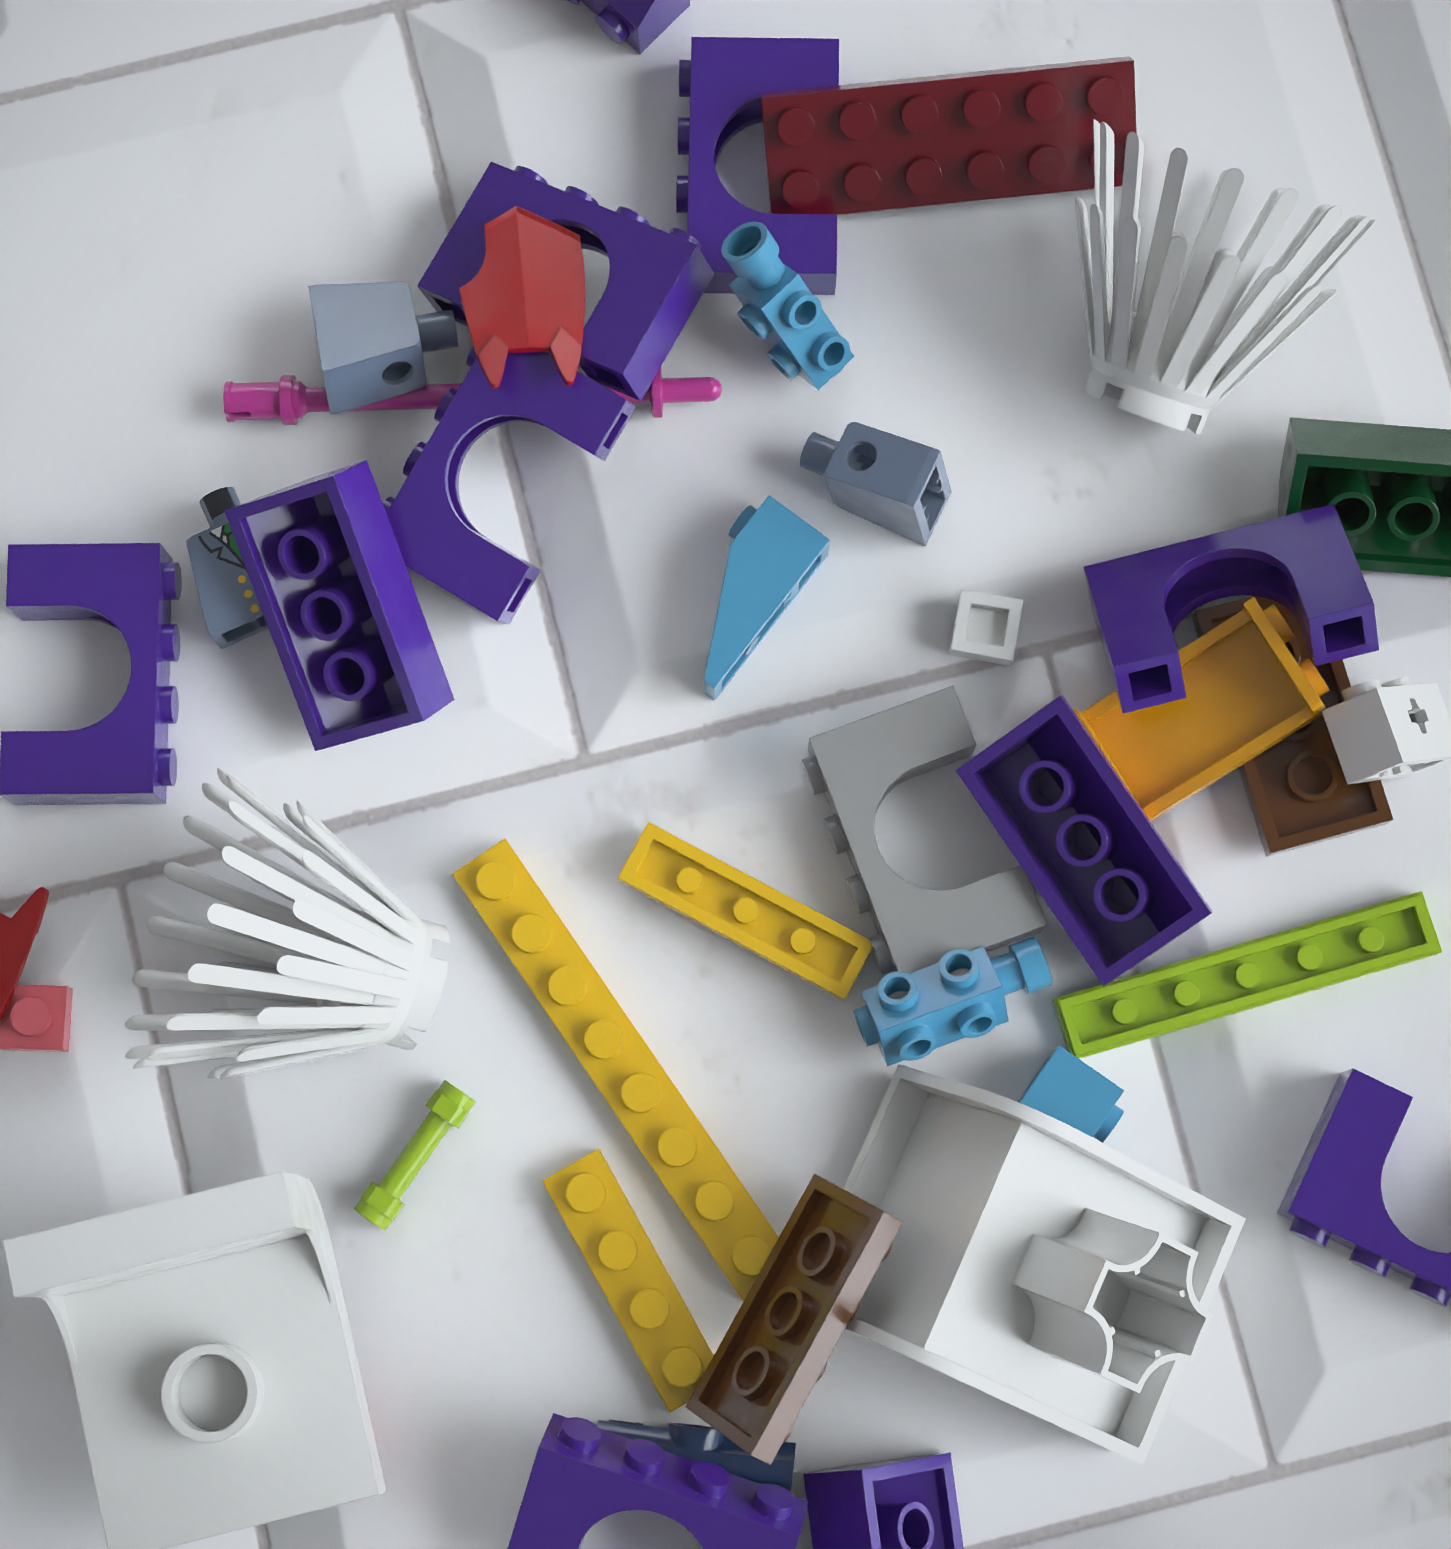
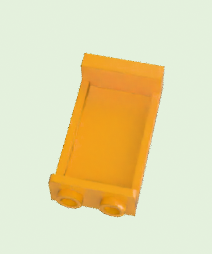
[1073,597,1330,822]

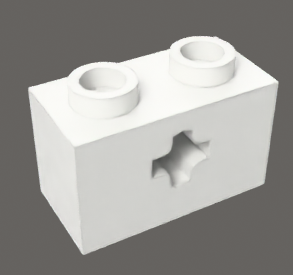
[1322,676,1451,784]

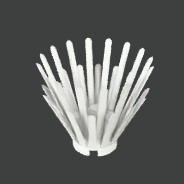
[1075,119,1376,434]
[125,768,450,1079]

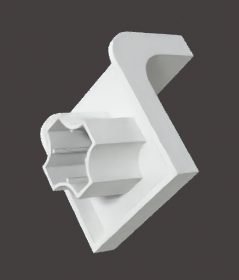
[844,1064,1246,1465]
[2,1171,386,1549]

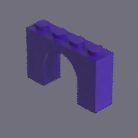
[676,37,839,295]
[417,162,714,401]
[383,346,636,624]
[1083,504,1379,713]
[0,543,182,805]
[1277,1068,1451,1307]
[507,1413,809,1549]

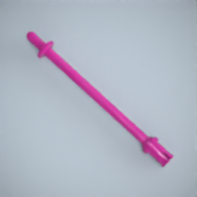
[223,367,722,425]

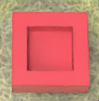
[0,984,73,1052]

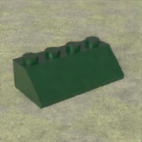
[1278,417,1451,577]

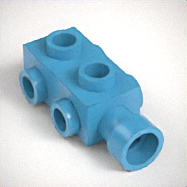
[721,222,855,390]
[853,936,1052,1067]

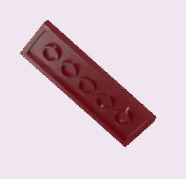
[760,56,1137,215]

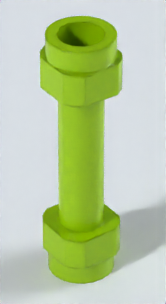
[354,1080,476,1231]

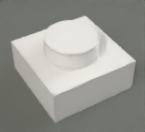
[949,589,1024,666]

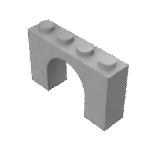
[801,685,1047,975]

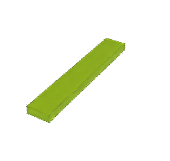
[1052,891,1442,1059]

